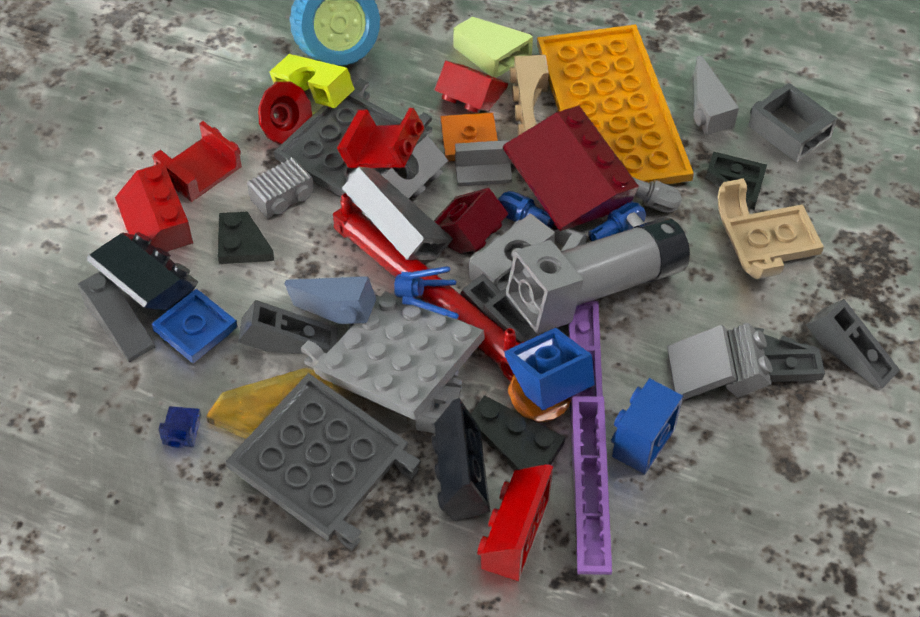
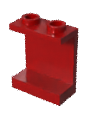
[337,108,424,168]
[152,121,242,203]

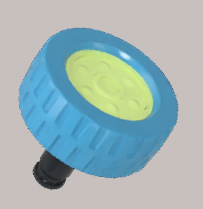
[290,0,380,66]

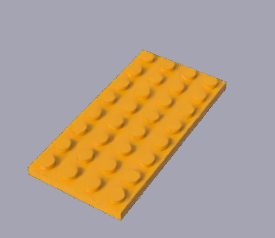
[537,24,694,184]

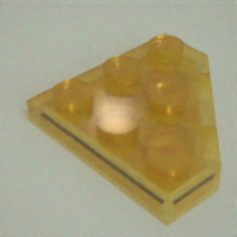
[206,368,334,439]

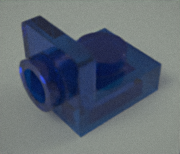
[158,406,201,448]

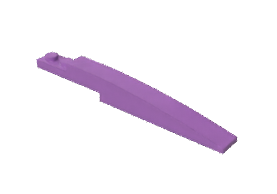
[568,301,612,575]

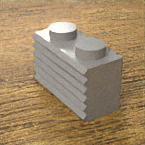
[247,157,314,218]
[726,323,773,398]

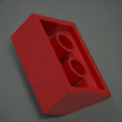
[115,162,193,252]
[477,464,553,582]

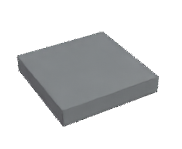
[667,325,737,400]

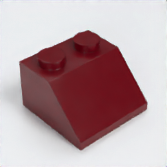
[434,188,508,253]

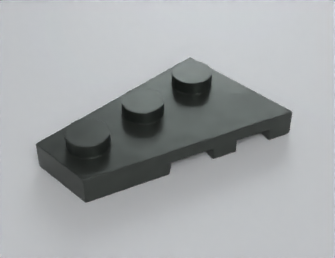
[471,395,566,471]

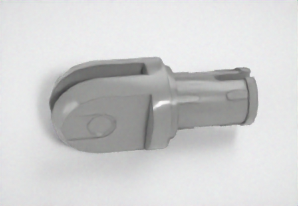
[633,177,682,213]

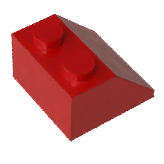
[435,60,509,113]

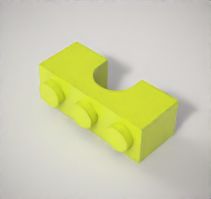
[269,54,355,108]

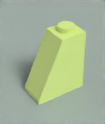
[453,17,533,78]

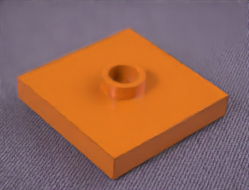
[441,112,498,162]

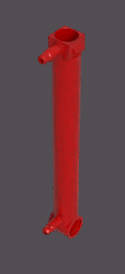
[333,193,524,382]

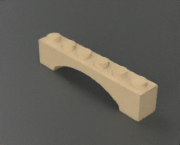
[509,55,549,192]

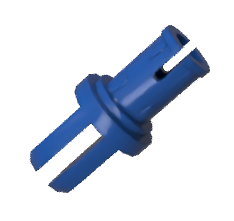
[498,191,554,228]
[588,202,646,242]

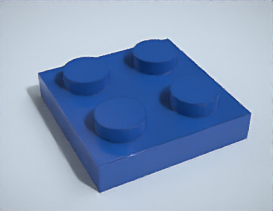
[152,288,238,364]

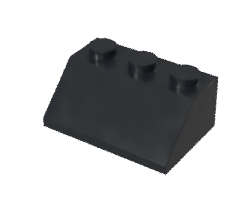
[86,232,198,310]
[432,398,491,521]

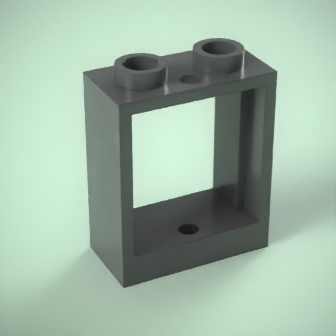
[748,83,838,162]

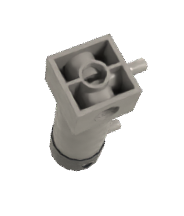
[505,212,690,334]

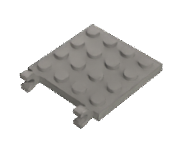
[301,290,485,420]

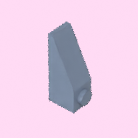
[284,276,376,324]

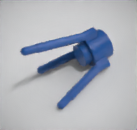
[394,266,459,319]

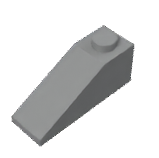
[693,55,739,135]

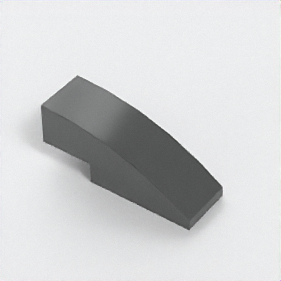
[460,274,546,343]

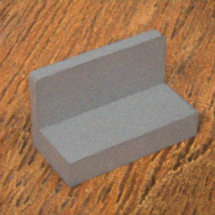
[455,140,512,186]

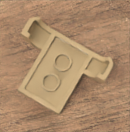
[718,178,824,279]

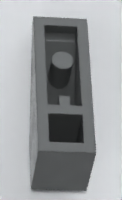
[78,272,155,362]
[806,299,900,389]
[238,300,338,354]

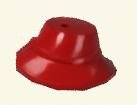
[258,81,313,145]

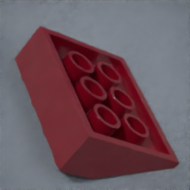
[503,105,639,231]

